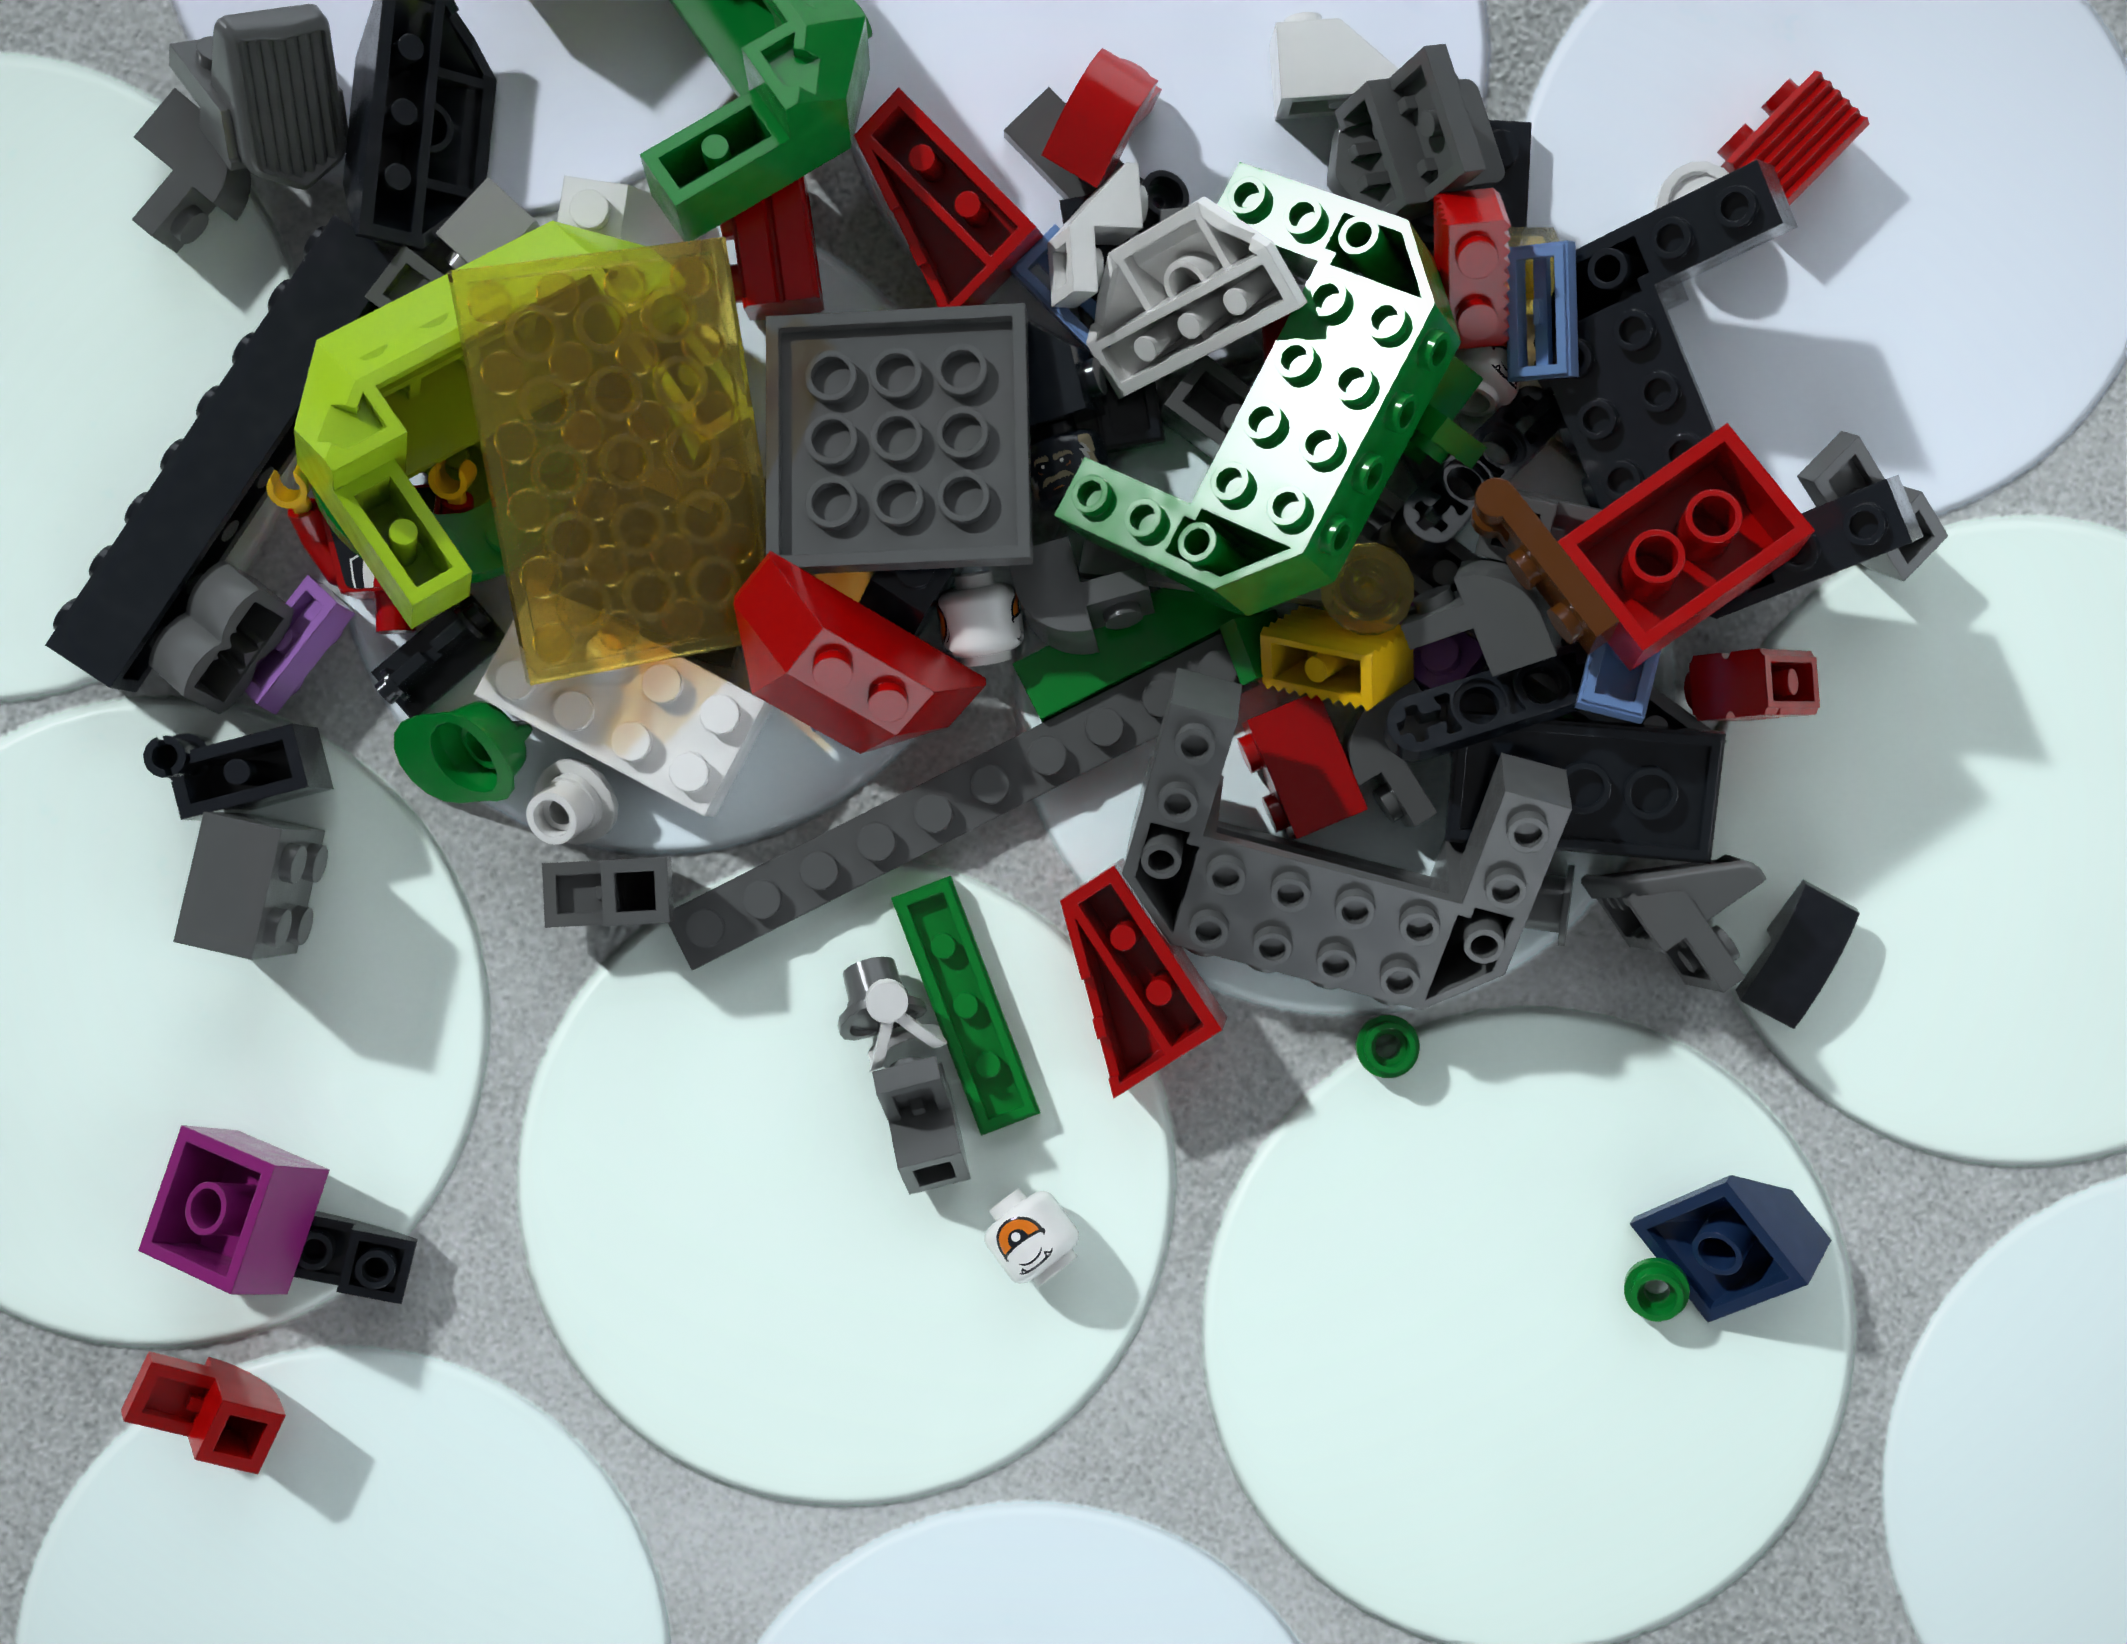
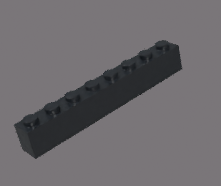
[45,215,396,692]

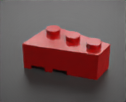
[853,87,1043,307]
[1060,858,1227,1099]

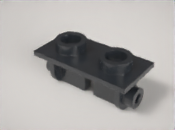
[371,592,506,718]

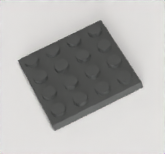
[766,303,1033,574]

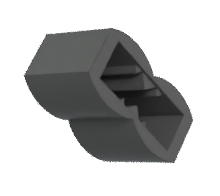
[148,560,294,715]

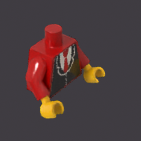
[266,459,477,634]

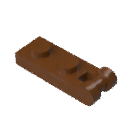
[1471,478,1619,655]

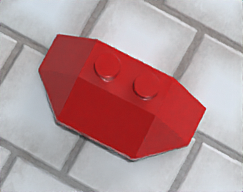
[733,550,986,754]

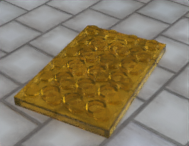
[447,237,766,685]

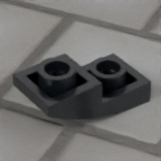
[1735,879,1860,1029]
[294,1211,418,1304]

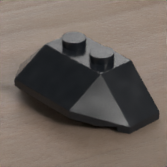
[343,0,497,251]

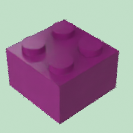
[138,1125,330,1295]

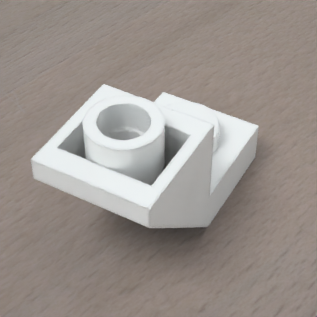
[1047,162,1148,308]

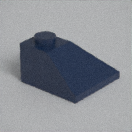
[1630,1175,1832,1323]

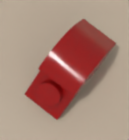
[1041,48,1162,188]
[121,1351,286,1475]

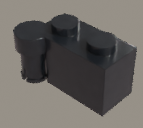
[143,723,334,821]

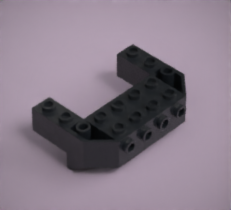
[1533,159,1924,619]

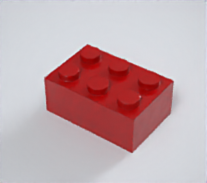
[1557,423,1815,671]

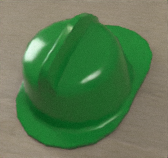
[394,701,533,803]

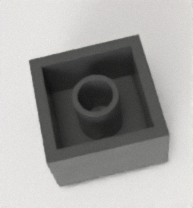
[173,812,328,960]

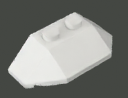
[1086,196,1307,399]

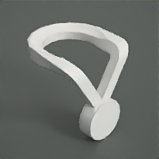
[865,978,947,1072]

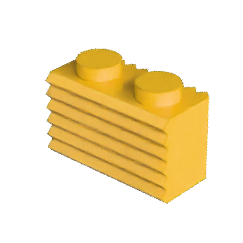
[1260,605,1414,711]

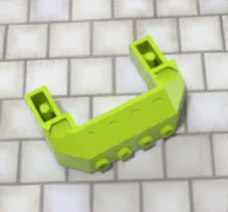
[294,220,754,629]

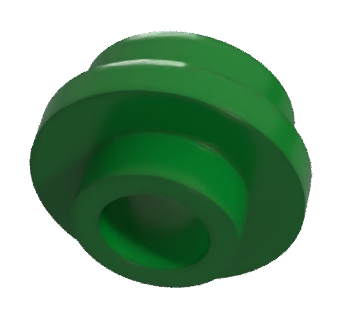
[1355,1014,1420,1078]
[1624,1258,1690,1322]

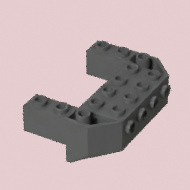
[1122,668,1572,1010]

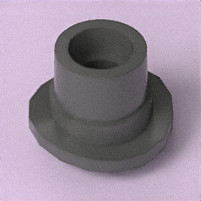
[837,956,927,1041]

